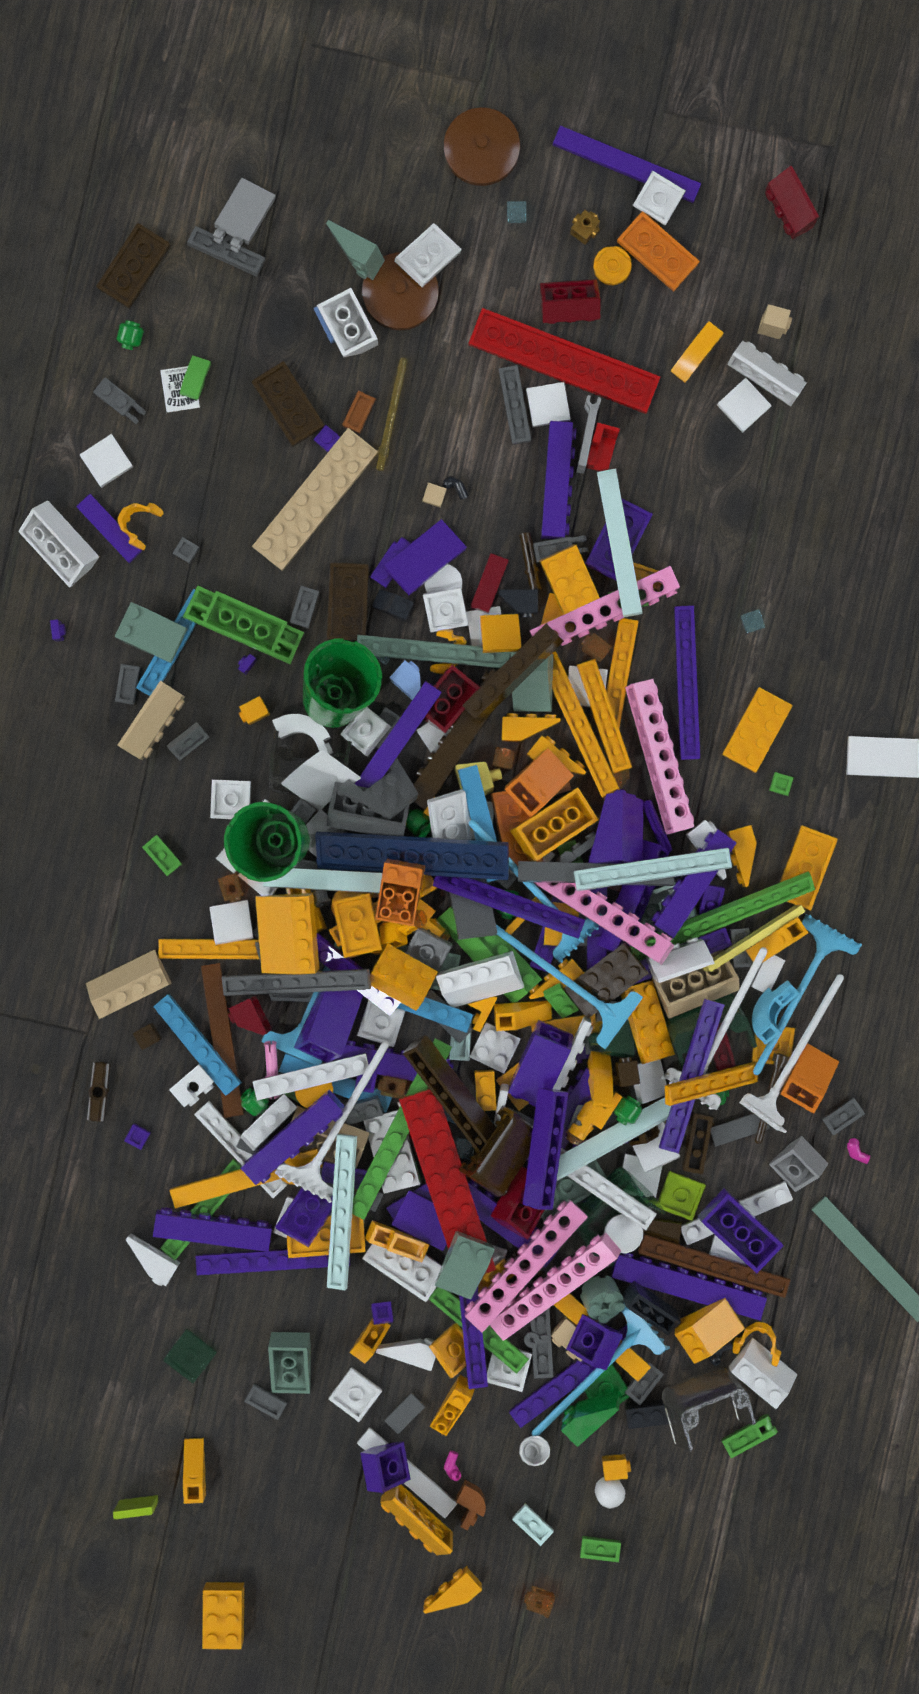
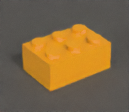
[539,544,600,614]
[370,943,438,1011]
[202,1582,244,1649]

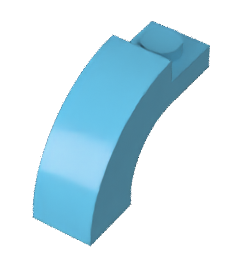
[752,980,800,1045]

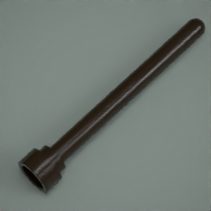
[755,1053,789,1144]

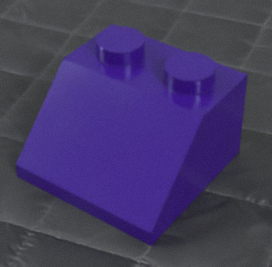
[566,1314,623,1370]
[360,1441,411,1493]

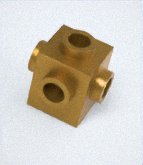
[570,210,600,245]

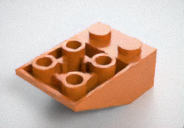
[505,748,574,817]
[375,859,425,926]
[780,1043,839,1114]

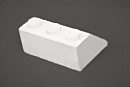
[317,288,378,357]
[646,937,715,983]
[728,1337,797,1409]

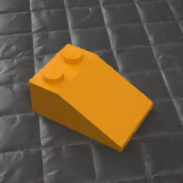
[675,1298,745,1364]

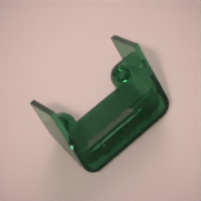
[665,994,758,1071]
[576,1167,666,1266]

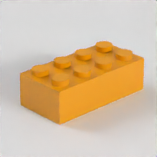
[510,788,598,862]

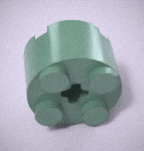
[580,1276,625,1323]

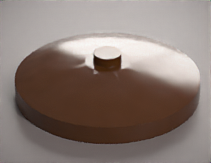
[444,107,520,186]
[362,252,439,330]

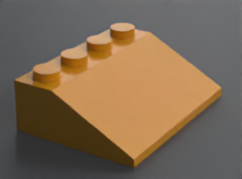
[256,893,319,974]
[380,1484,453,1555]

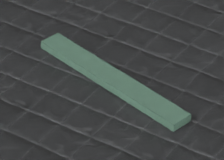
[357,635,510,668]
[811,1196,919,1322]

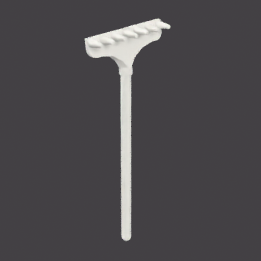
[661,947,767,1110]
[739,974,844,1133]
[275,1041,389,1203]

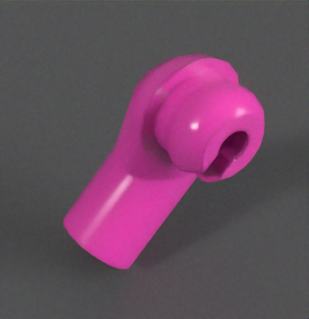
[847,1138,870,1164]
[444,1450,461,1481]

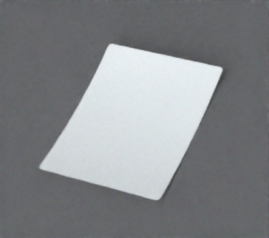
[281,750,361,810]

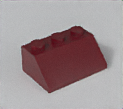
[765,166,819,240]
[540,280,600,324]
[424,665,480,733]
[228,995,272,1035]
[491,1167,556,1240]

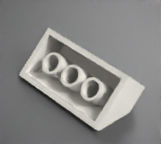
[727,341,806,406]
[18,501,99,588]
[436,951,524,1007]

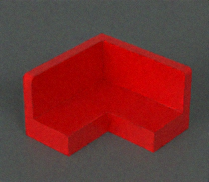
[586,423,620,472]

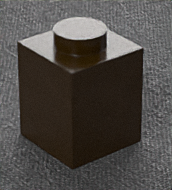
[133,1023,162,1050]
[615,1057,640,1087]

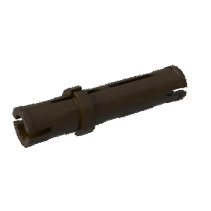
[519,532,542,590]

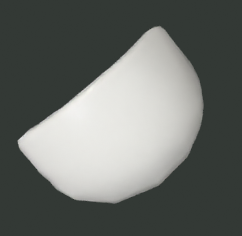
[519,1436,550,1466]
[595,1477,625,1509]

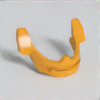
[118,503,164,550]
[430,629,467,674]
[733,1322,781,1367]

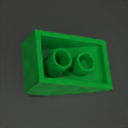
[561,1391,622,1447]

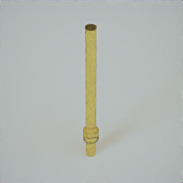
[376,358,408,471]

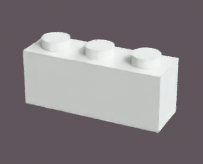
[240,1094,297,1151]

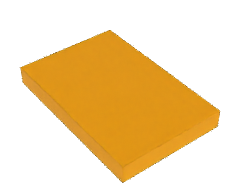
[332,893,382,958]

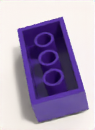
[698,1188,784,1273]

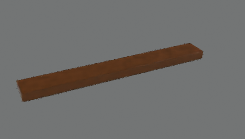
[201,963,244,1118]
[638,1234,791,1298]

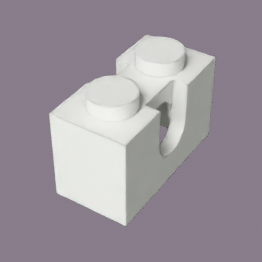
[169,1064,214,1107]

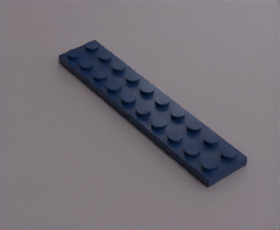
[315,831,509,880]

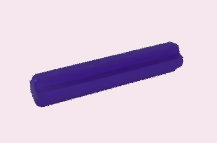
[643,800,672,852]

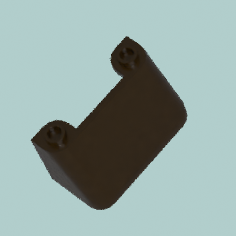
[459,1105,533,1197]

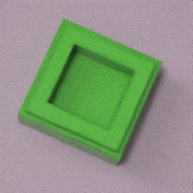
[769,772,793,796]

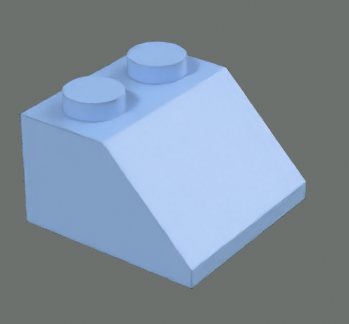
[390,660,421,700]

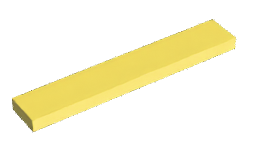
[703,905,805,972]

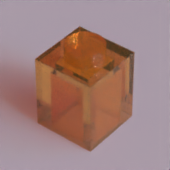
[581,633,612,664]

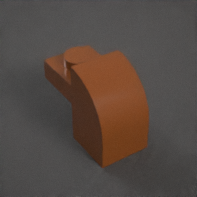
[456,1480,486,1530]

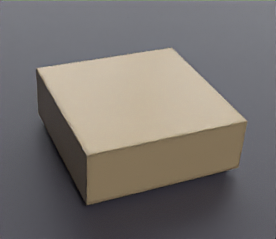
[423,483,447,508]

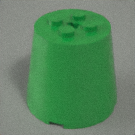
[303,638,382,728]
[224,802,310,882]

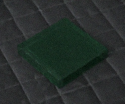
[163,1329,217,1383]

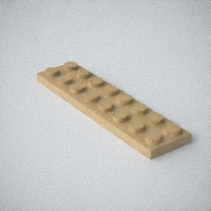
[252,428,378,571]

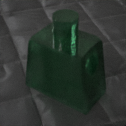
[589,1019,635,1058]

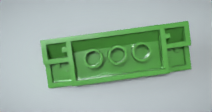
[183,586,304,664]
[437,906,542,1003]

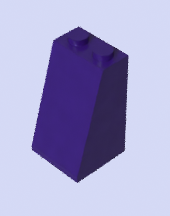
[589,790,643,864]
[294,990,363,1063]
[508,1020,573,1107]

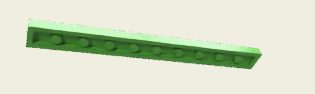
[630,871,815,961]
[352,1038,452,1220]

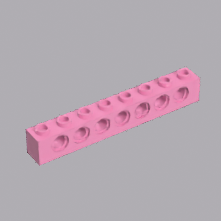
[530,566,680,646]
[625,679,694,835]
[533,861,674,965]
[464,1199,588,1333]
[490,1233,621,1341]

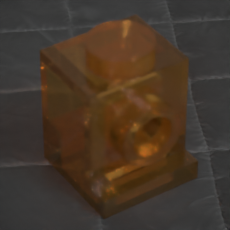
[492,747,515,770]
[218,873,244,903]
[378,1076,407,1098]
[524,1586,555,1618]

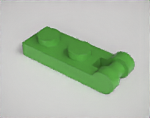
[721,1414,778,1458]

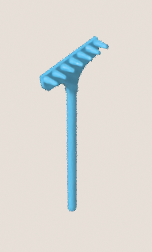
[469,820,603,963]
[753,914,862,1075]
[496,925,643,1049]
[262,942,341,1065]
[532,1303,670,1436]

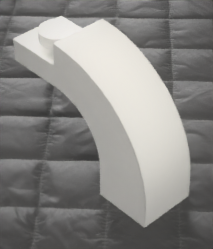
[272,714,333,755]

